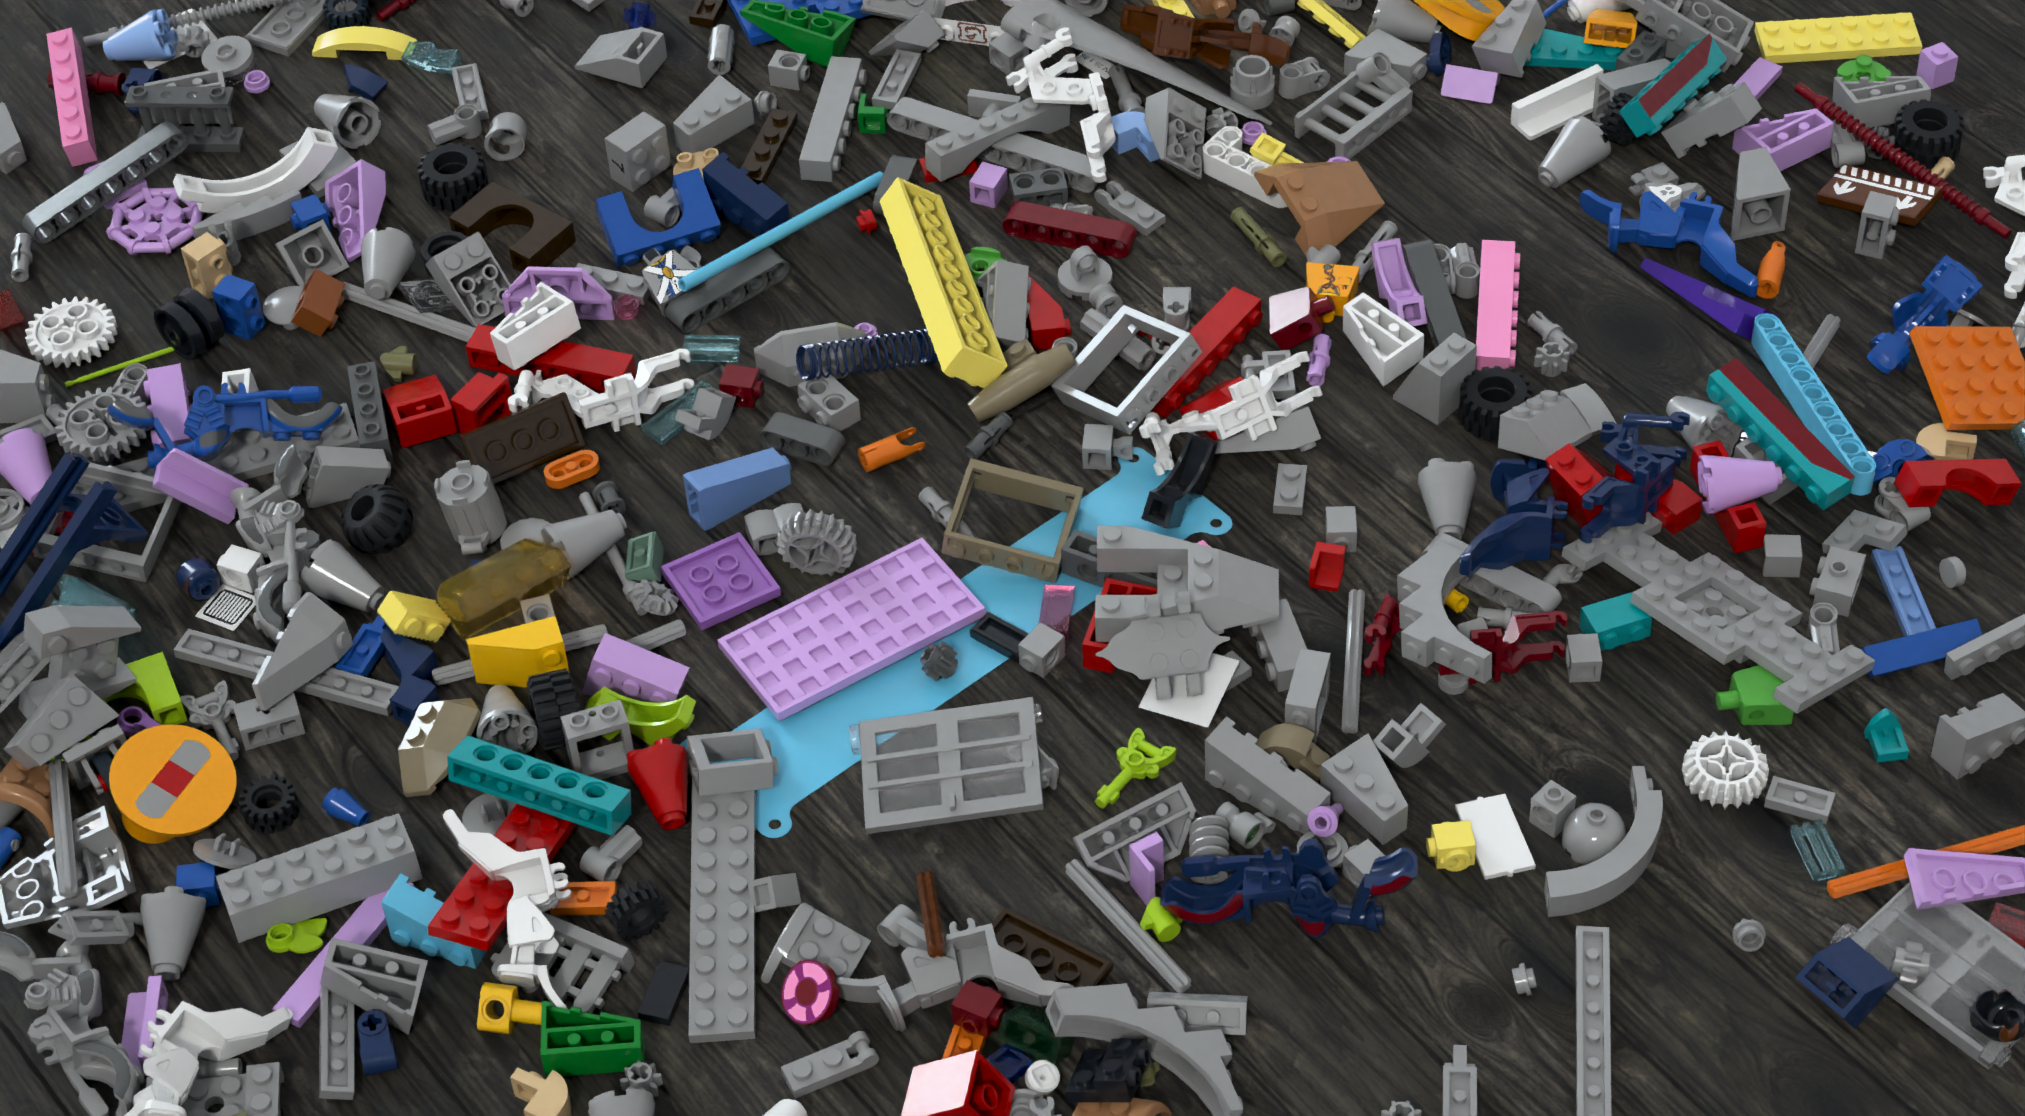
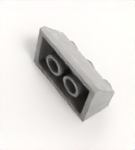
[1498,390,1592,460]

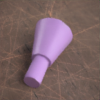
[1307,803,1344,837]

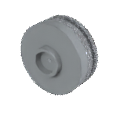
[201,36,257,86]

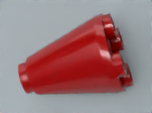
[626,738,689,830]

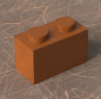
[291,269,345,337]

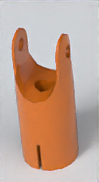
[1757,241,1786,299]
[858,427,926,473]

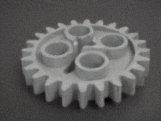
[55,387,150,462]

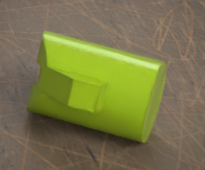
[1140,897,1183,942]

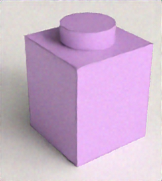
[1916,42,1958,89]
[969,162,1008,208]

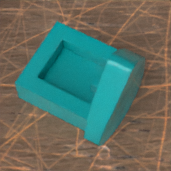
[1863,708,1909,763]

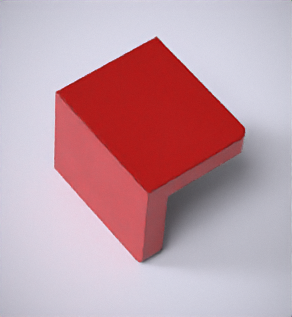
[1309,541,1346,592]

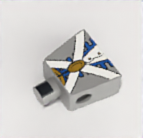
[642,248,705,317]

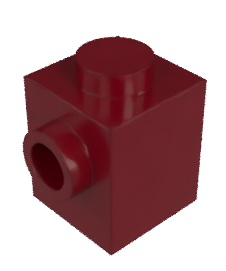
[719,364,764,408]
[951,980,1005,1038]

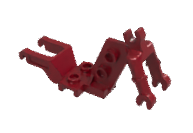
[1363,594,1568,684]

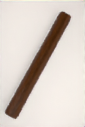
[916,870,946,958]

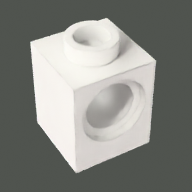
[216,544,265,593]

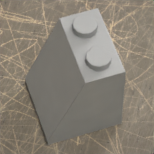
[1731,147,1791,241]
[1393,333,1477,425]
[0,349,56,423]

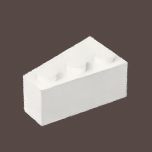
[1343,292,1424,387]

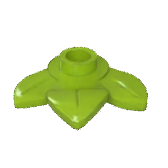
[266,918,327,954]

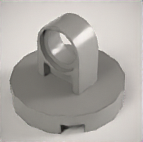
[1057,246,1113,301]

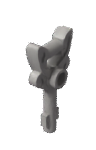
[180,680,240,761]

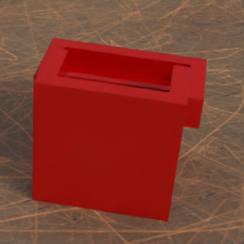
[450,372,519,434]

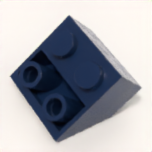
[1795,937,1899,1029]

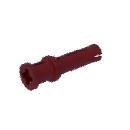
[47,71,127,96]

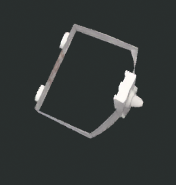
[933,0,1021,46]

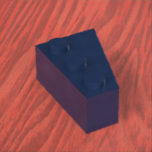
[702,152,790,236]

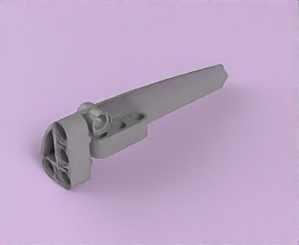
[1000,0,1272,126]

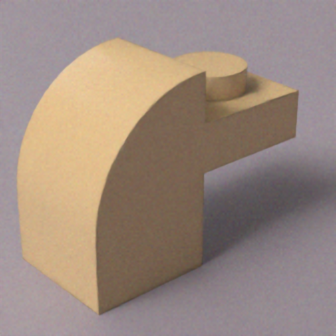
[1916,423,1977,460]
[510,1067,572,1116]

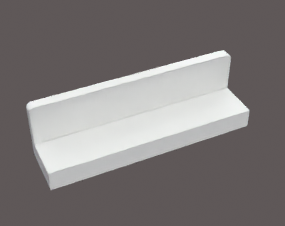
[1511,64,1604,140]

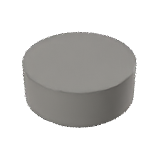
[1939,556,1966,588]
[1438,674,1469,695]

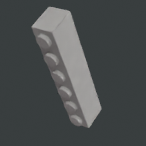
[799,56,867,182]

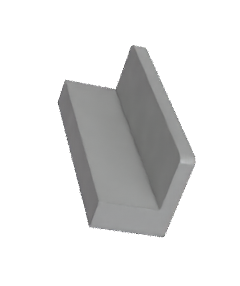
[1147,992,1248,1035]

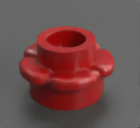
[855,209,878,235]

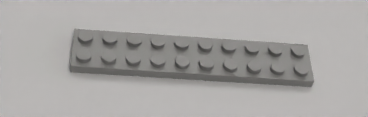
[73,403,360,512]
[688,778,756,1043]

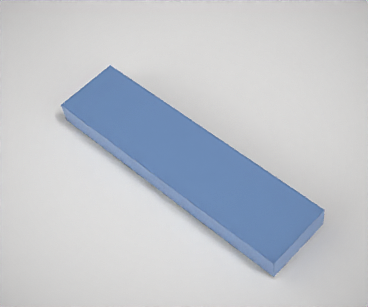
[1871,546,1936,637]

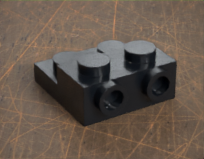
[1065,1038,1151,1103]

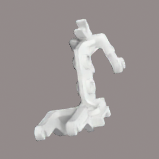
[1006,27,1116,183]
[1983,155,2025,299]
[508,349,695,432]
[1139,351,1323,475]

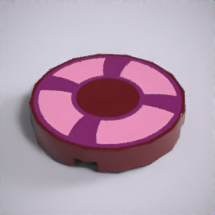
[781,959,840,1026]

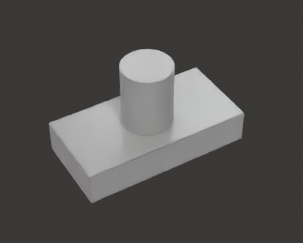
[967,89,1021,118]

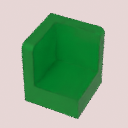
[858,93,889,134]

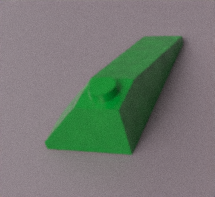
[740,0,856,67]

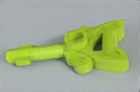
[1095,728,1176,809]

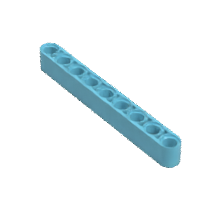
[1751,313,1876,496]

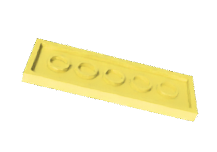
[1754,13,1922,64]

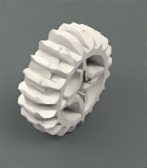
[1682,731,1769,809]

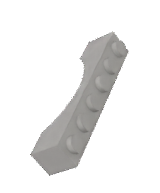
[925,97,1070,182]

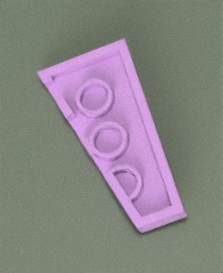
[1904,848,2025,910]

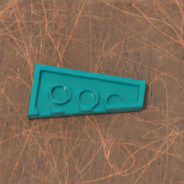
[1524,29,1625,70]

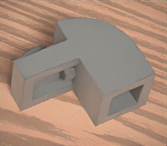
[675,388,736,440]
[1373,703,1446,768]

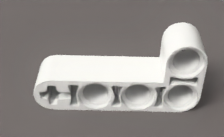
[1203,126,1288,208]

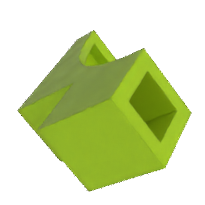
[585,686,696,746]

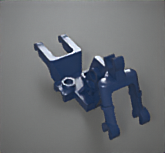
[1580,412,1690,543]

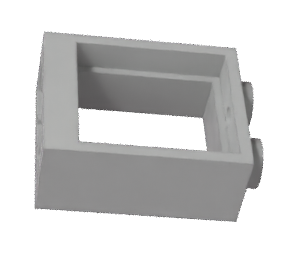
[1285,648,1331,745]
[560,699,634,780]
[687,729,778,796]

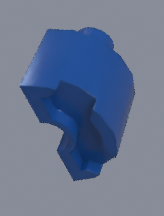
[1872,439,1936,484]

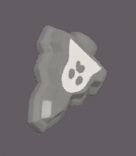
[1639,182,1706,212]

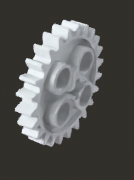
[25,296,118,368]

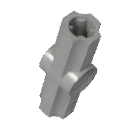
[1080,308,1156,371]

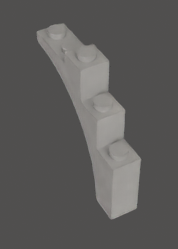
[1397,542,1492,684]
[1045,983,1243,1116]

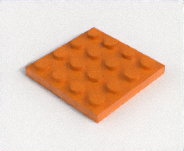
[1909,326,2025,430]

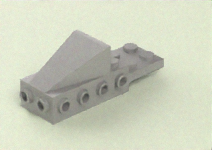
[1620,0,1754,73]

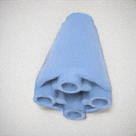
[103,8,179,61]

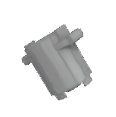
[434,460,508,555]

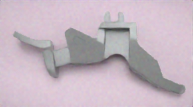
[835,918,1074,1032]

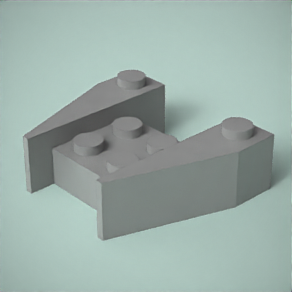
[18,605,141,719]

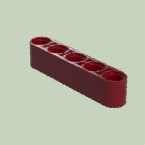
[1002,201,1137,258]

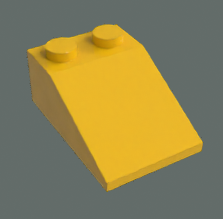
[466,616,570,688]

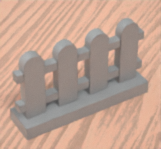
[490,912,635,1014]

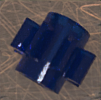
[623,2,656,29]

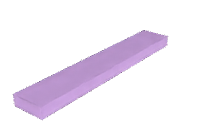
[272,883,415,1028]

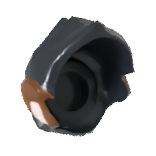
[1969,989,2025,1043]

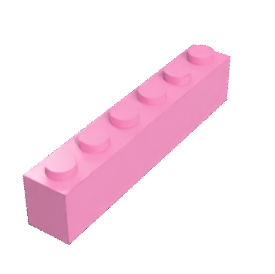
[46,27,98,167]
[1475,240,1520,371]

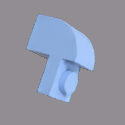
[1111,111,1160,162]

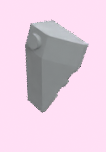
[1215,405,1321,454]

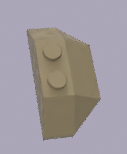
[398,698,481,797]

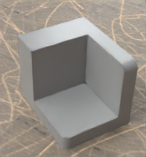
[1763,534,1803,577]
[747,873,801,913]

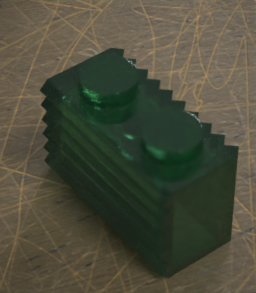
[996,1002,1075,1065]

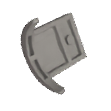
[761,902,871,983]

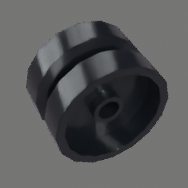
[153,288,225,360]

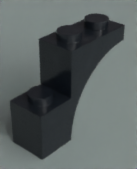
[1141,432,1218,529]

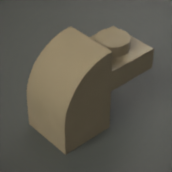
[1257,723,1330,782]

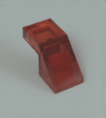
[0,289,24,329]

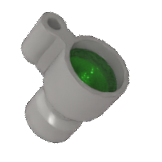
[1215,801,1276,849]

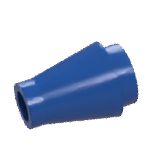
[322,787,371,827]

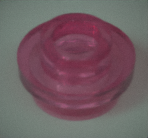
[613,294,640,320]

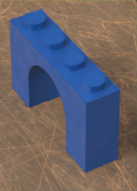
[595,168,721,267]

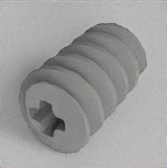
[1189,815,1229,886]

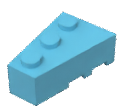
[381,873,487,969]

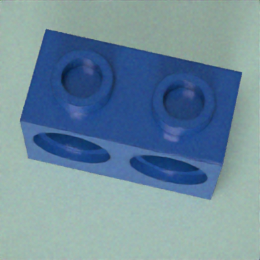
[212,274,266,340]

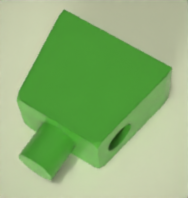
[1716,665,1794,725]

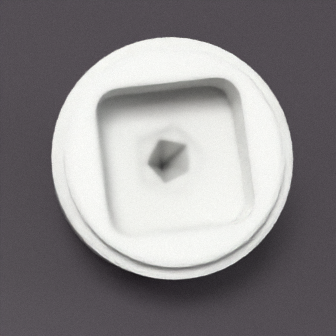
[1025,1060,1060,1095]

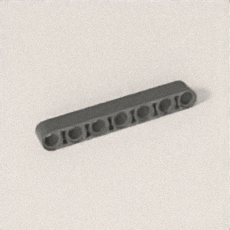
[22,121,189,244]

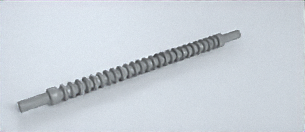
[83,0,298,47]

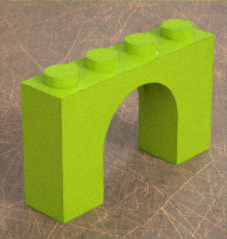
[65,652,188,752]

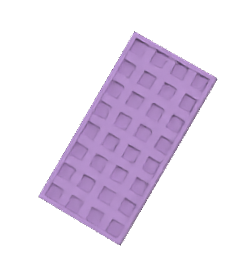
[717,538,986,721]

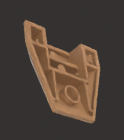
[1254,161,1385,258]

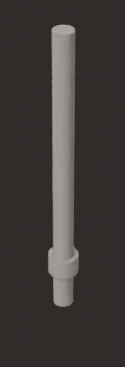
[579,492,647,616]

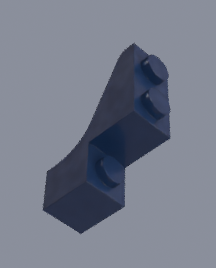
[380,629,439,726]

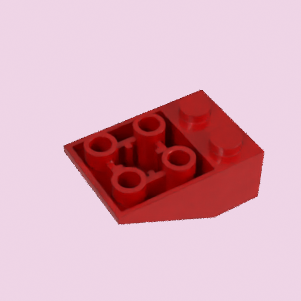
[381,374,457,448]

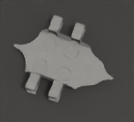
[1096,590,1230,700]

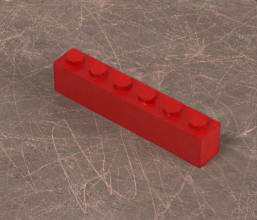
[1151,286,1263,418]
[465,324,637,393]

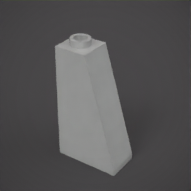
[1592,58,1671,124]

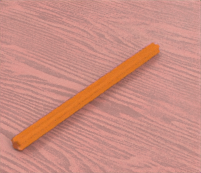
[1827,825,2025,899]

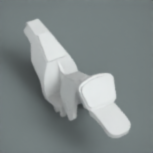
[443,809,571,1009]
[124,1001,293,1116]

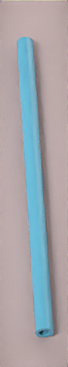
[678,171,883,292]

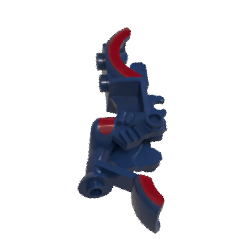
[1160,839,1418,939]

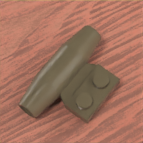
[967,338,1076,422]

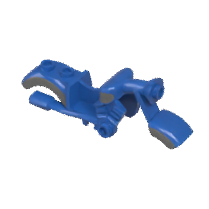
[107,382,343,475]

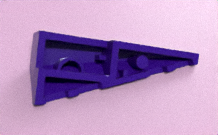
[1640,258,1779,340]

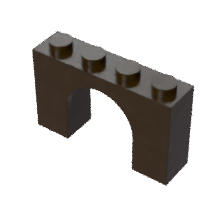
[449,181,576,273]

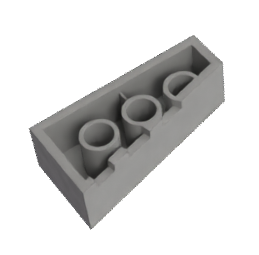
[1205,716,1331,834]

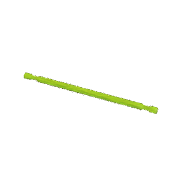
[65,347,174,388]

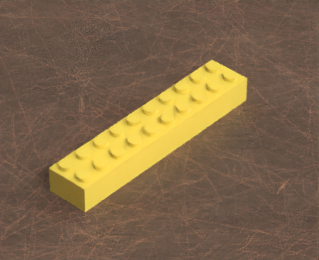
[879,177,1008,388]

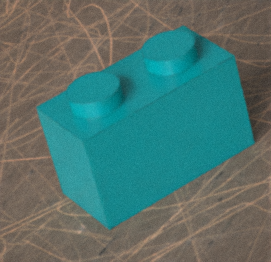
[1579,592,1652,651]

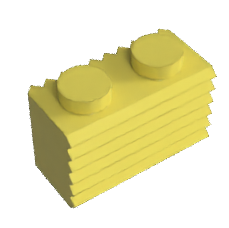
[377,591,450,643]

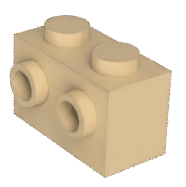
[181,232,233,301]

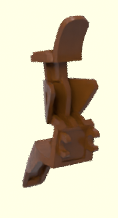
[1120,4,1290,69]

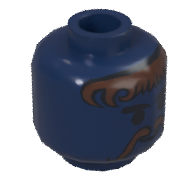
[176,558,220,601]

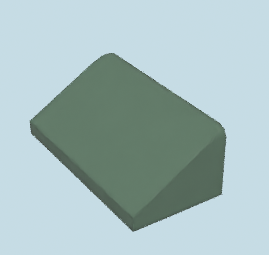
[625,531,664,583]

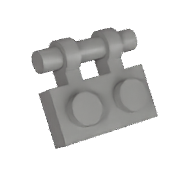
[1240,350,1296,399]

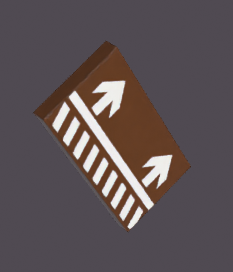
[1816,164,1943,226]

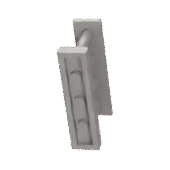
[1294,70,1413,160]

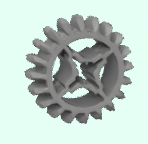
[777,509,857,576]

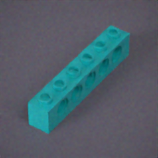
[447,735,631,836]

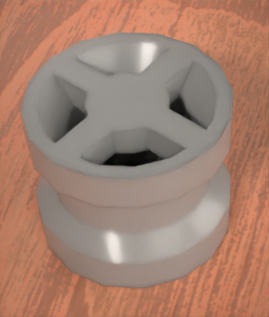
[1269,16,1301,47]
[1088,283,1123,318]

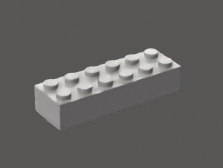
[216,813,423,943]

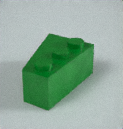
[540,1000,645,1078]

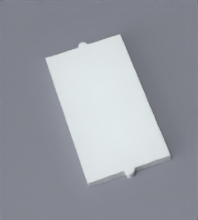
[1455,794,1536,880]

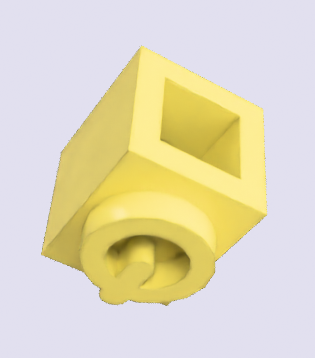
[1426,820,1476,872]

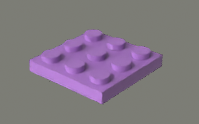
[661,532,781,631]

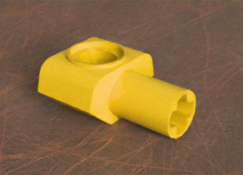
[477,982,542,1035]

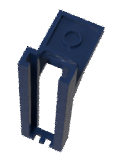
[0,452,148,650]

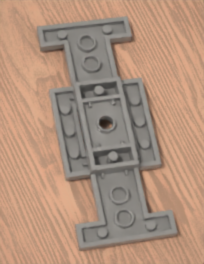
[1561,512,1875,714]

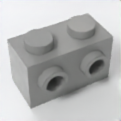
[1855,191,1900,259]

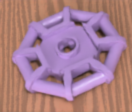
[106,186,205,256]

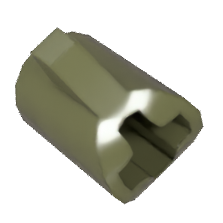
[380,346,418,382]

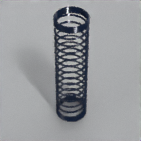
[796,328,938,381]

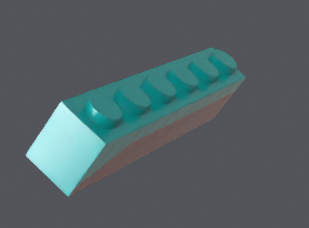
[1619,33,1727,138]
[1706,358,1855,511]

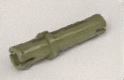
[1230,207,1287,267]

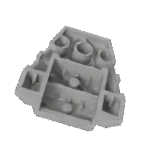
[0,806,136,929]

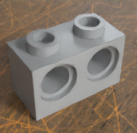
[797,370,861,432]

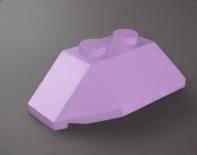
[502,266,615,320]

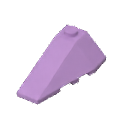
[325,159,386,262]

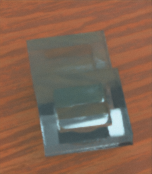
[401,41,462,74]

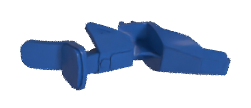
[1580,190,1758,297]
[1867,254,1983,374]

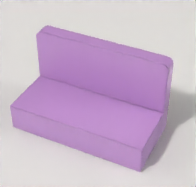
[1441,64,1501,104]
[1129,832,1164,906]

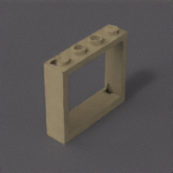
[941,458,1083,583]

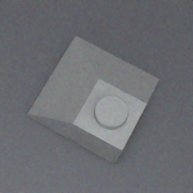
[868,9,945,56]
[275,219,349,287]

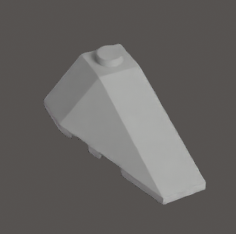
[252,592,353,711]

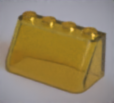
[437,538,571,641]

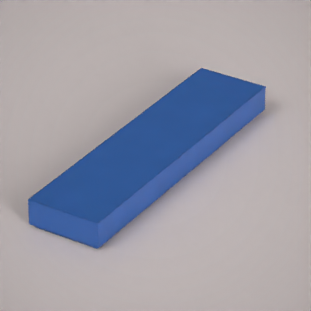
[1861,618,1983,679]

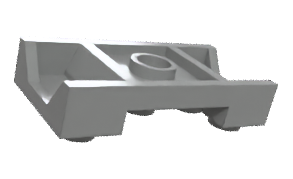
[146,1062,284,1116]

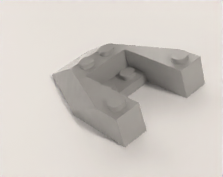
[1095,526,1279,642]

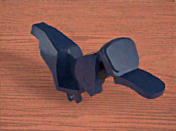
[1459,457,1568,578]

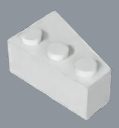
[490,282,581,370]

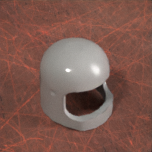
[484,112,527,161]

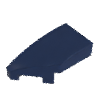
[343,64,388,102]

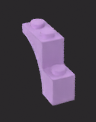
[1370,238,1428,326]

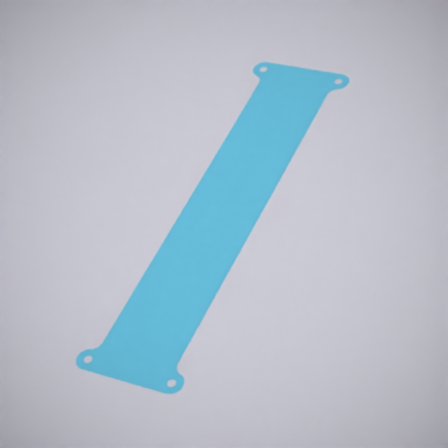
[680,447,1232,838]

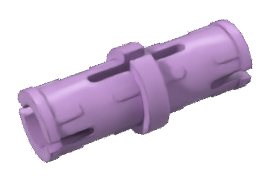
[1306,334,1332,386]

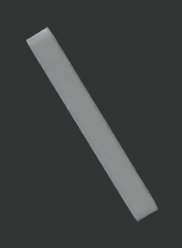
[886,97,1106,193]

